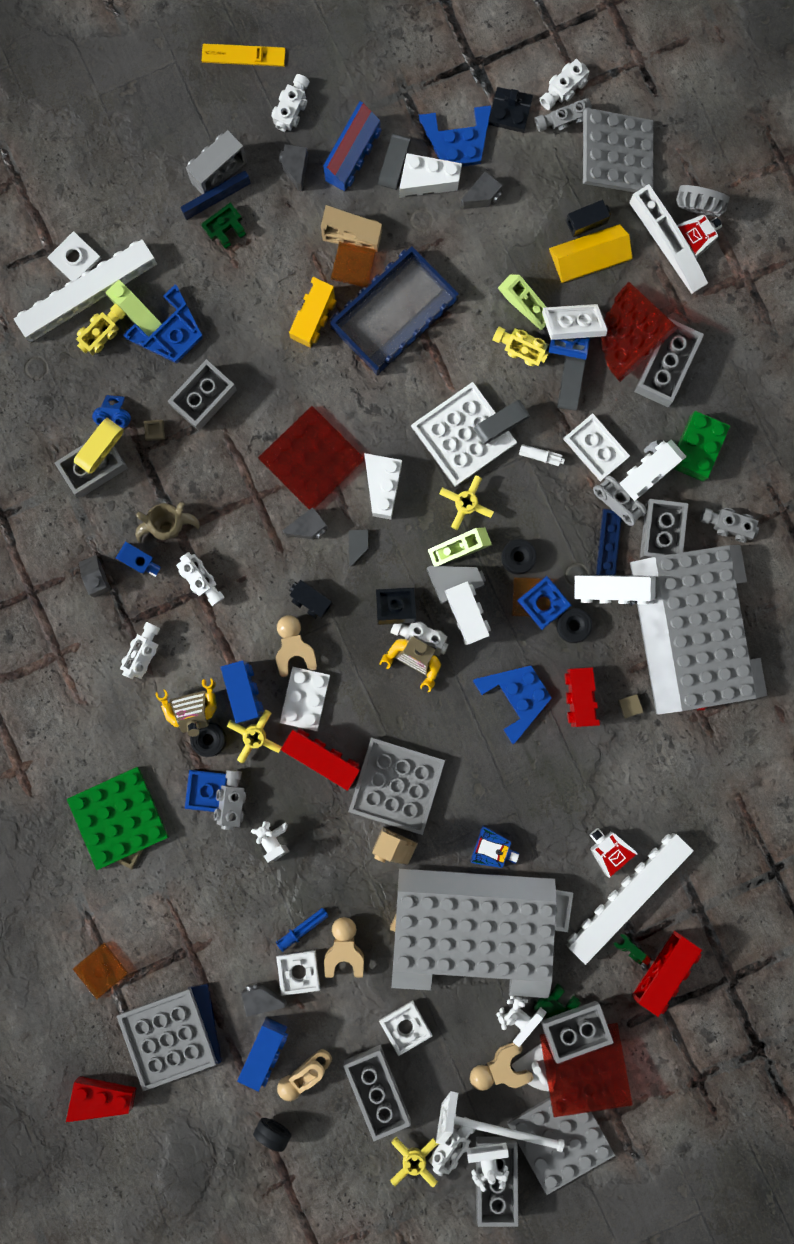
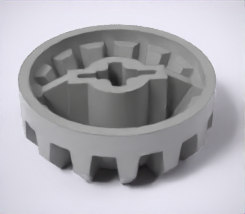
[676,185,730,217]

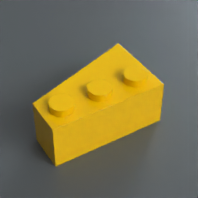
[289,277,337,348]

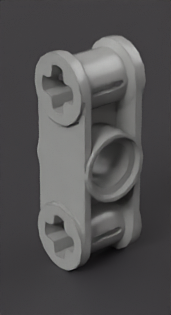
[593,476,647,526]

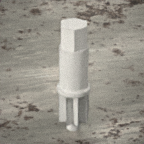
[519,444,565,466]

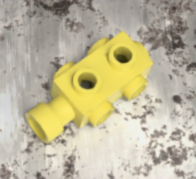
[76,304,126,356]
[492,327,549,366]

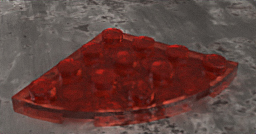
[602,282,678,382]

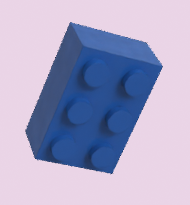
[221,660,264,724]
[237,1017,288,1092]

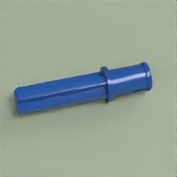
[276,908,328,952]

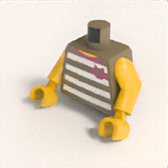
[380,636,441,692]
[156,678,217,737]

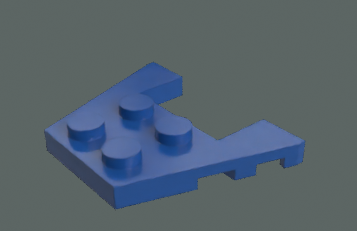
[419,105,491,167]
[123,284,203,364]
[473,666,551,744]

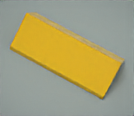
[549,224,632,283]

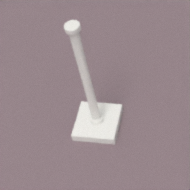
[436,1091,564,1152]

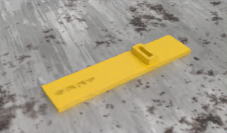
[201,44,285,67]

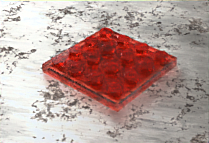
[258,406,365,510]
[539,1023,633,1117]

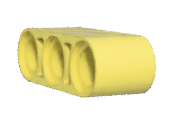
[74,418,124,474]

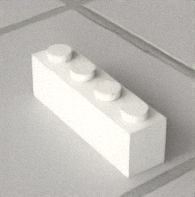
[575,575,656,604]

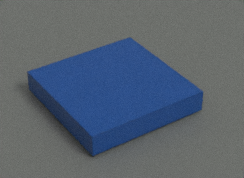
[185,770,227,812]

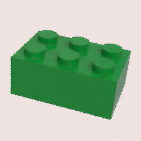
[673,411,730,482]

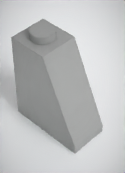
[427,566,486,604]

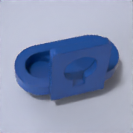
[92,395,131,428]

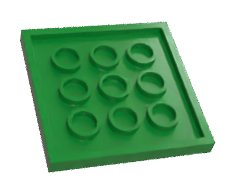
[67,767,169,871]

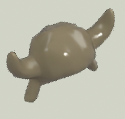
[135,502,200,543]

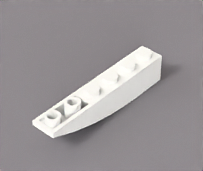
[629,184,708,294]

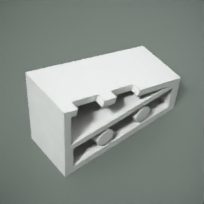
[399,153,462,198]
[619,439,686,501]
[364,453,402,520]
[445,581,491,645]

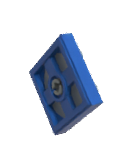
[549,337,590,360]

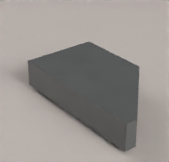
[349,530,368,566]

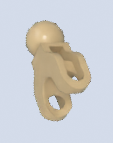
[276,615,317,677]
[324,917,364,978]
[470,1042,534,1091]
[277,1049,332,1102]

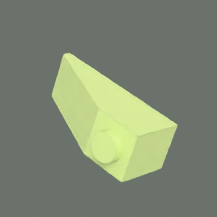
[498,274,546,330]
[105,280,162,337]
[428,527,492,566]

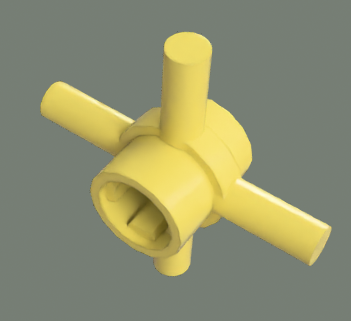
[439,476,494,530]
[227,710,282,763]
[390,1137,438,1187]

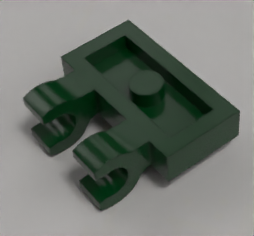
[200,202,246,250]
[614,934,652,966]
[533,983,581,1018]

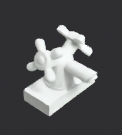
[251,821,290,863]
[496,996,547,1047]
[466,1143,509,1192]

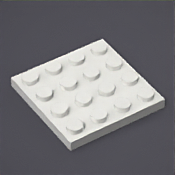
[411,382,517,487]

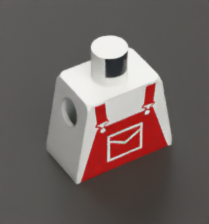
[677,215,722,258]
[590,828,637,878]

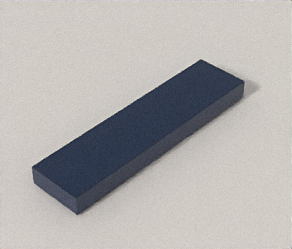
[181,171,251,220]
[596,509,622,576]
[188,983,222,1064]

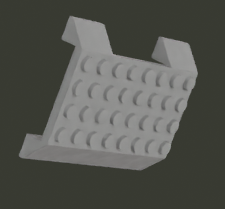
[630,545,767,715]
[391,868,557,998]

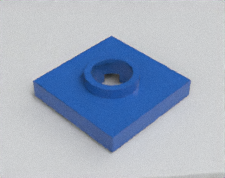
[517,576,572,630]

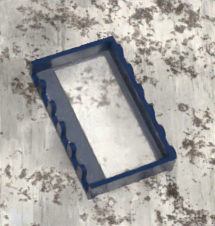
[330,246,459,376]

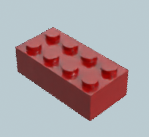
[280,728,361,791]
[631,930,702,1017]

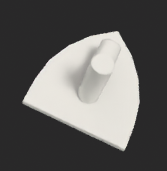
[511,1042,556,1092]

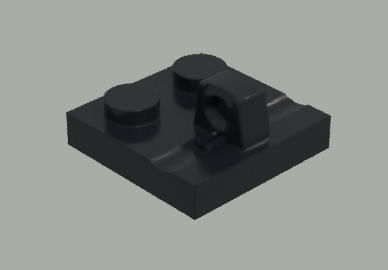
[488,87,533,133]
[376,588,416,625]

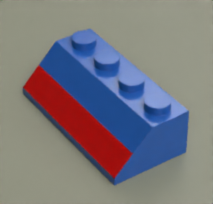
[323,101,382,191]

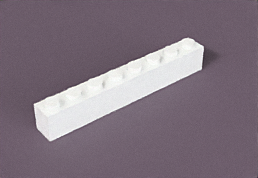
[14,240,157,343]
[566,833,694,965]

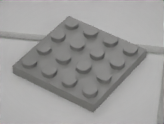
[583,108,653,192]
[348,738,445,835]
[117,988,217,1091]
[507,1083,615,1195]

